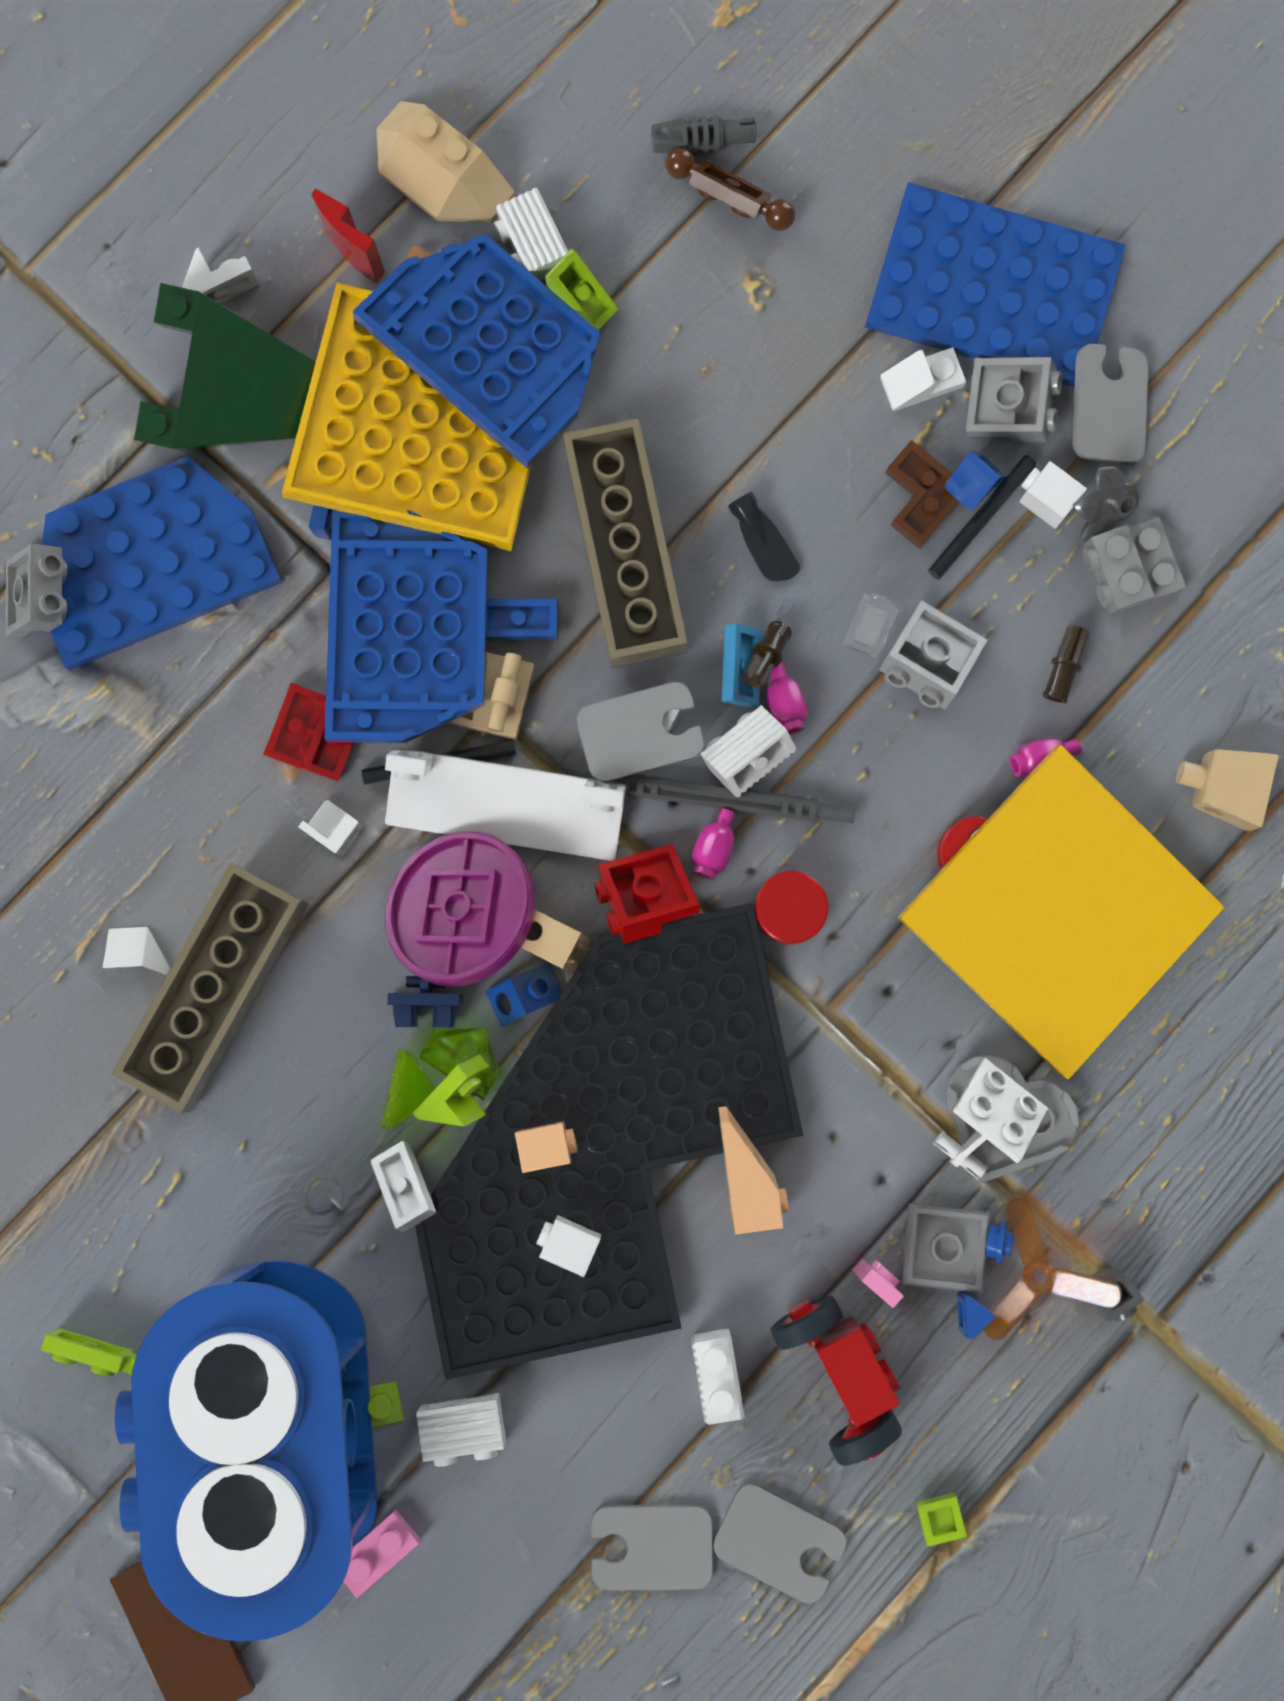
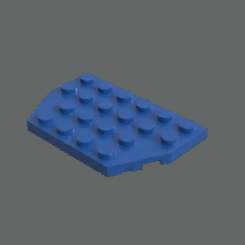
[353,234,600,468]
[42,456,283,670]
[325,510,488,743]

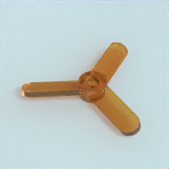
[983,1198,1122,1340]

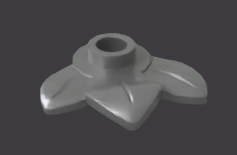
[1073,467,1139,542]

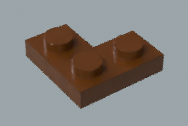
[885,440,959,549]

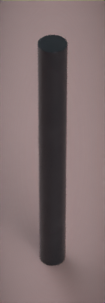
[928,455,1036,580]
[361,739,517,785]

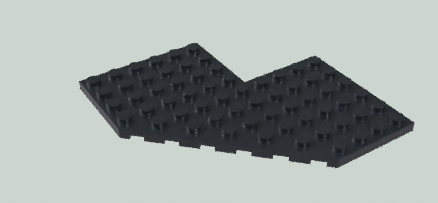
[415,903,804,1380]

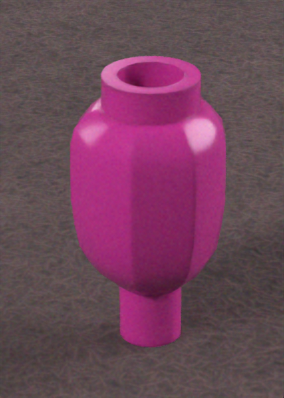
[767,663,808,735]
[1009,738,1082,777]
[692,808,735,880]

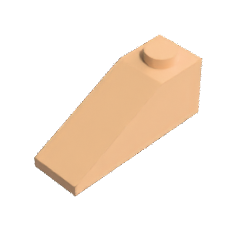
[718,1106,789,1235]

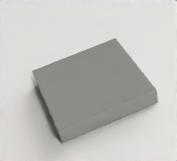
[901,1203,990,1294]

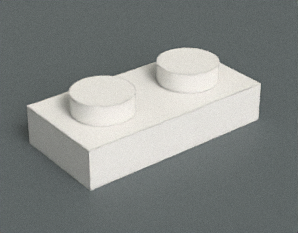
[370,1141,436,1233]

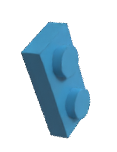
[722,623,762,708]

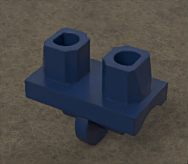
[387,976,463,1028]

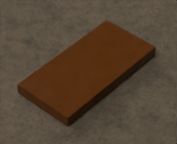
[109,1561,256,1701]

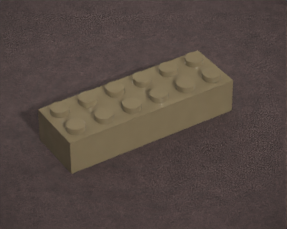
[563,418,688,668]
[111,863,309,1113]

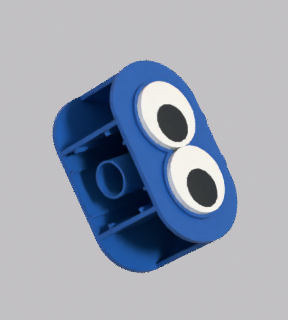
[115,1260,378,1641]

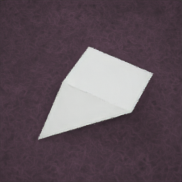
[103,927,170,976]

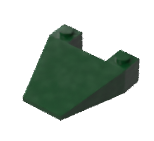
[134,283,316,451]

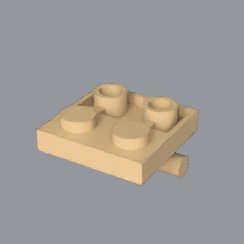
[447,652,535,740]

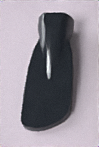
[728,492,800,582]

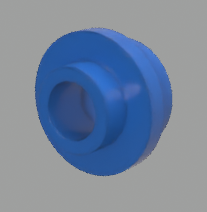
[986,1222,1014,1263]

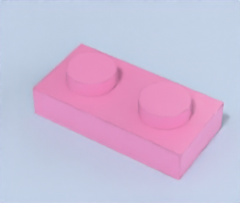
[853,1258,904,1308]
[343,1508,421,1598]

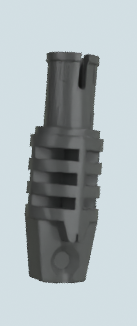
[651,115,757,153]

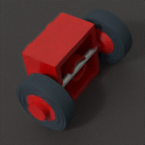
[770,1296,902,1466]

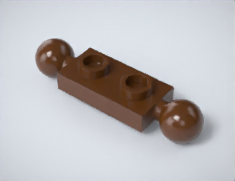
[666,147,795,231]

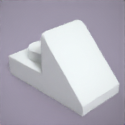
[182,248,260,304]
[880,347,966,412]

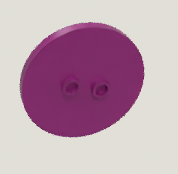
[385,831,535,987]

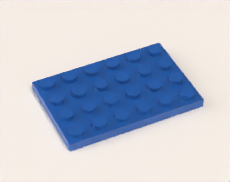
[865,182,1126,388]

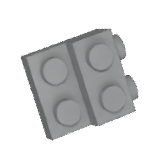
[966,357,1062,443]
[1083,517,1186,616]
[5,543,67,638]
[879,600,988,710]

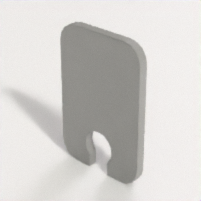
[1073,344,1148,464]
[576,682,704,782]
[713,1483,846,1604]
[591,1505,713,1591]

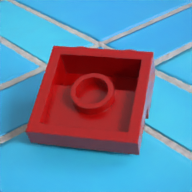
[594,844,699,944]

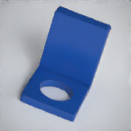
[486,963,562,1027]

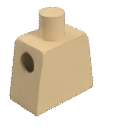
[1176,749,1279,831]
[521,910,594,975]

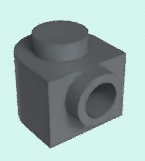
[1088,1269,1144,1322]

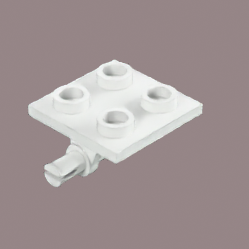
[933,1058,1048,1180]

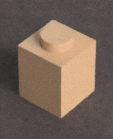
[515,1121,578,1173]

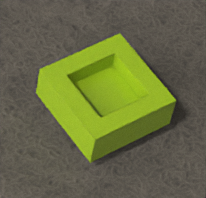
[915,1492,967,1547]

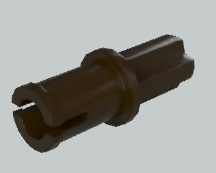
[743,621,792,688]
[1043,625,1089,704]

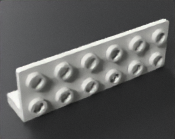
[385,747,627,861]

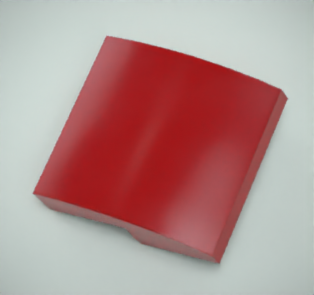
[311,188,385,284]
[263,682,353,782]

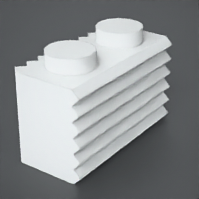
[494,188,568,281]
[700,705,796,797]
[691,1329,745,1425]
[416,1393,506,1467]

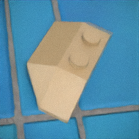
[376,101,515,223]

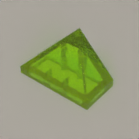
[419,1028,500,1101]
[381,1049,436,1130]

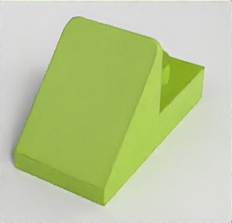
[545,249,618,331]
[413,1054,490,1126]

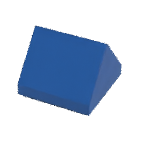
[957,1291,996,1339]

